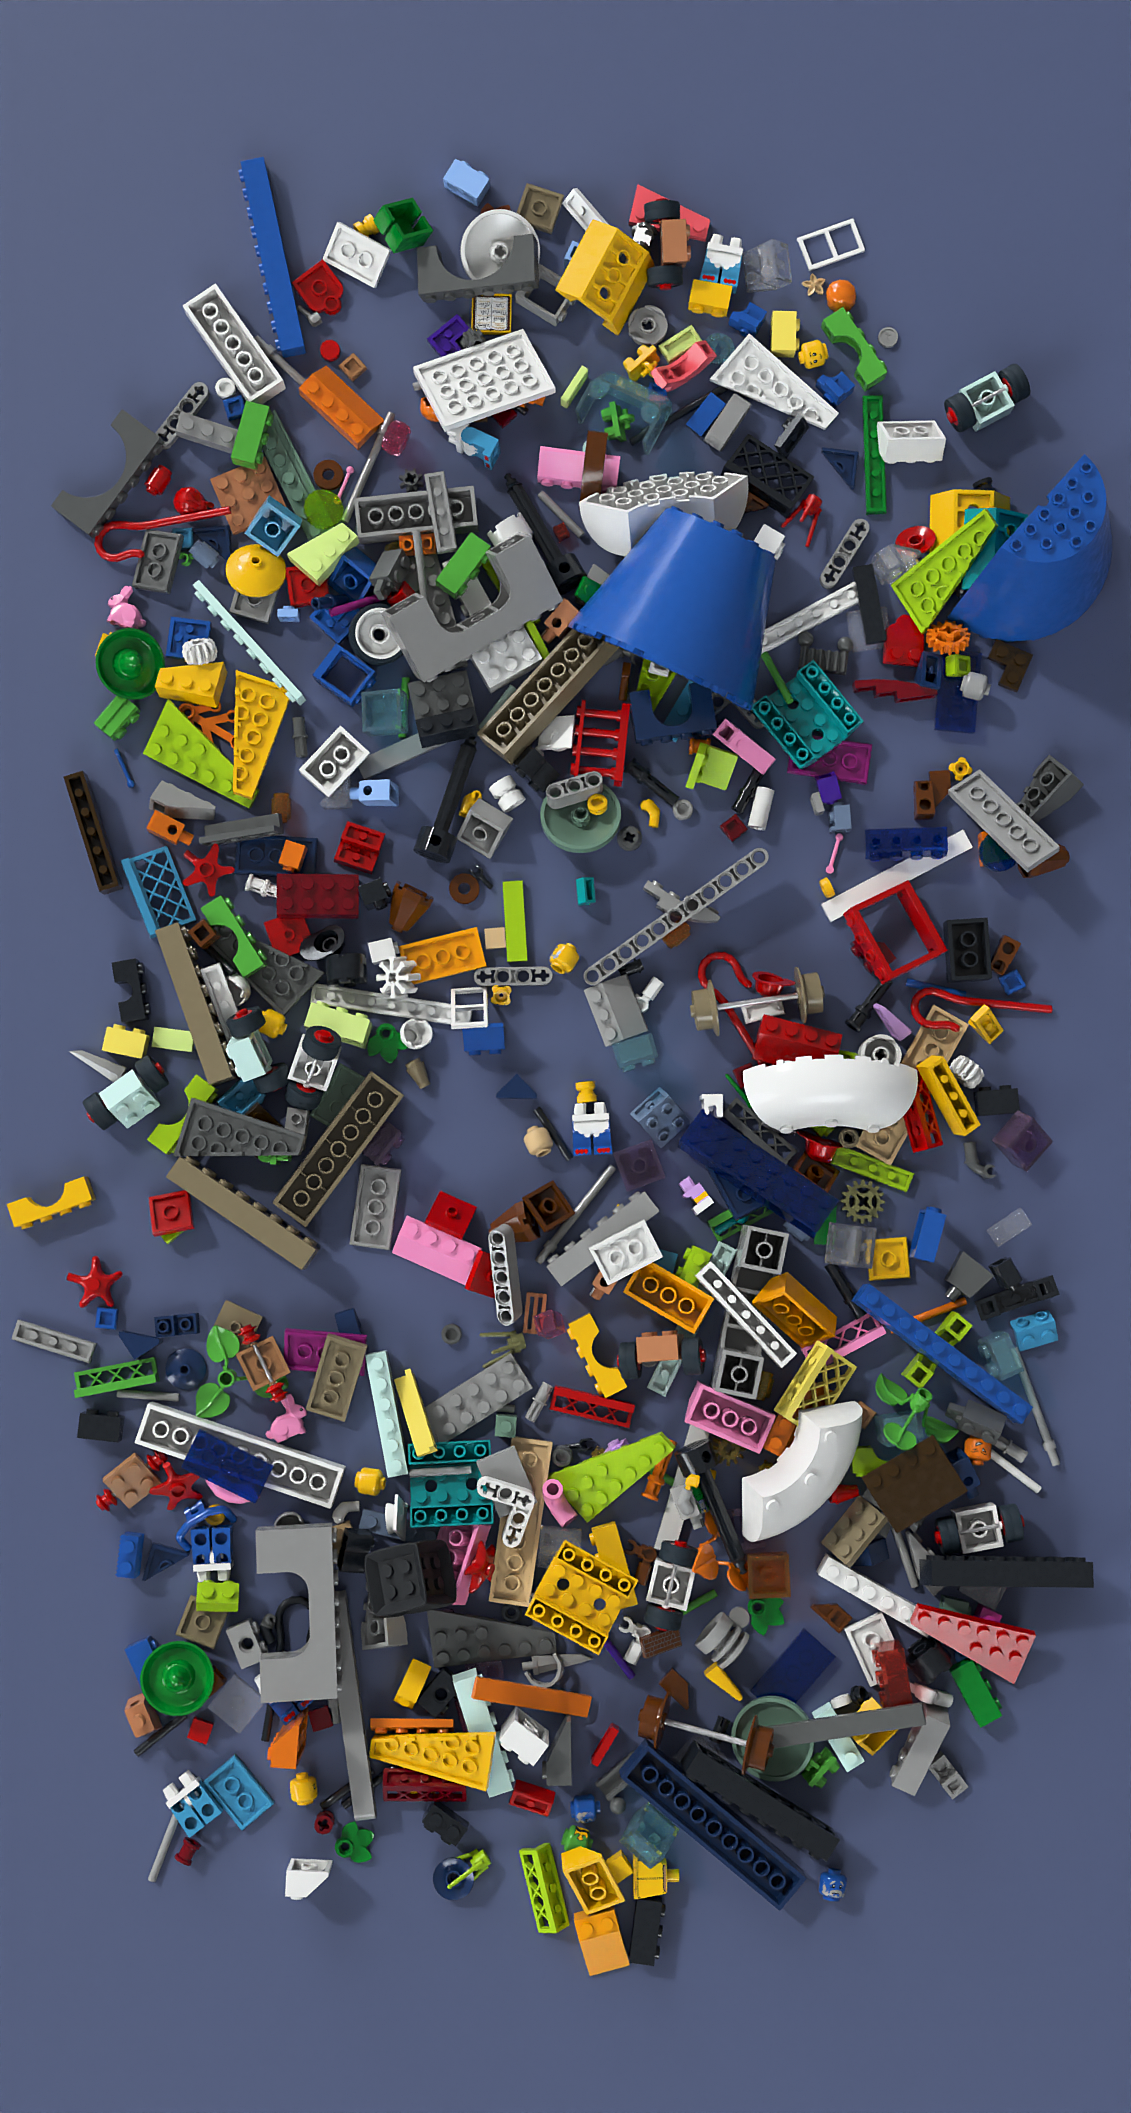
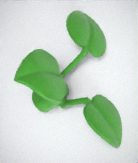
[196,1325,289,1418]
[875,1373,959,1450]

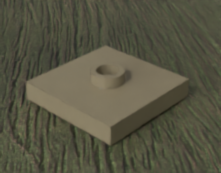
[517,183,564,234]
[214,1300,263,1352]
[175,1595,229,1649]

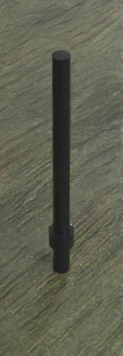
[629,386,729,446]

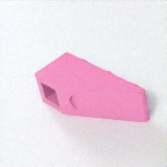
[713,718,776,775]

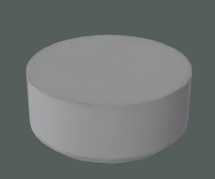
[673,799,693,820]
[729,1607,750,1628]

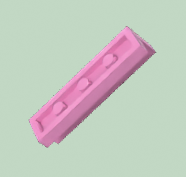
[801,1313,886,1366]

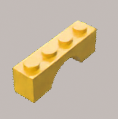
[6,1176,96,1230]
[566,1312,627,1398]

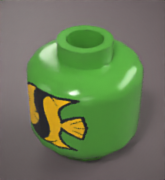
[561,1825,593,1851]

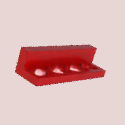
[903,1068,944,1153]
[550,1385,635,1428]

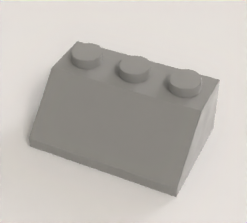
[584,974,649,1047]

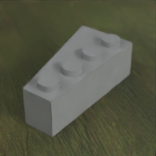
[889,1702,950,1796]

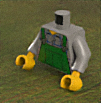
[669,1469,716,1530]

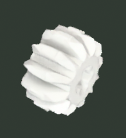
[182,638,217,665]
[949,1055,984,1089]

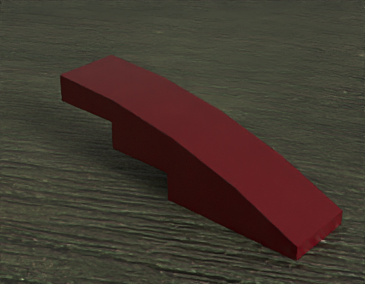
[852,679,938,703]

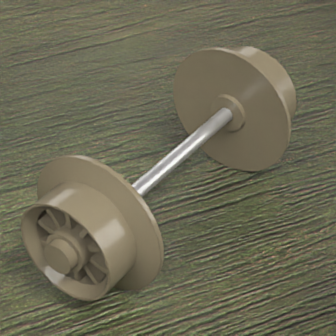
[690,967,825,1036]

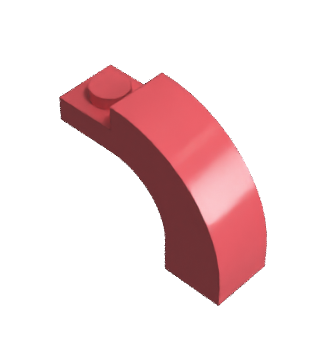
[650,340,717,392]

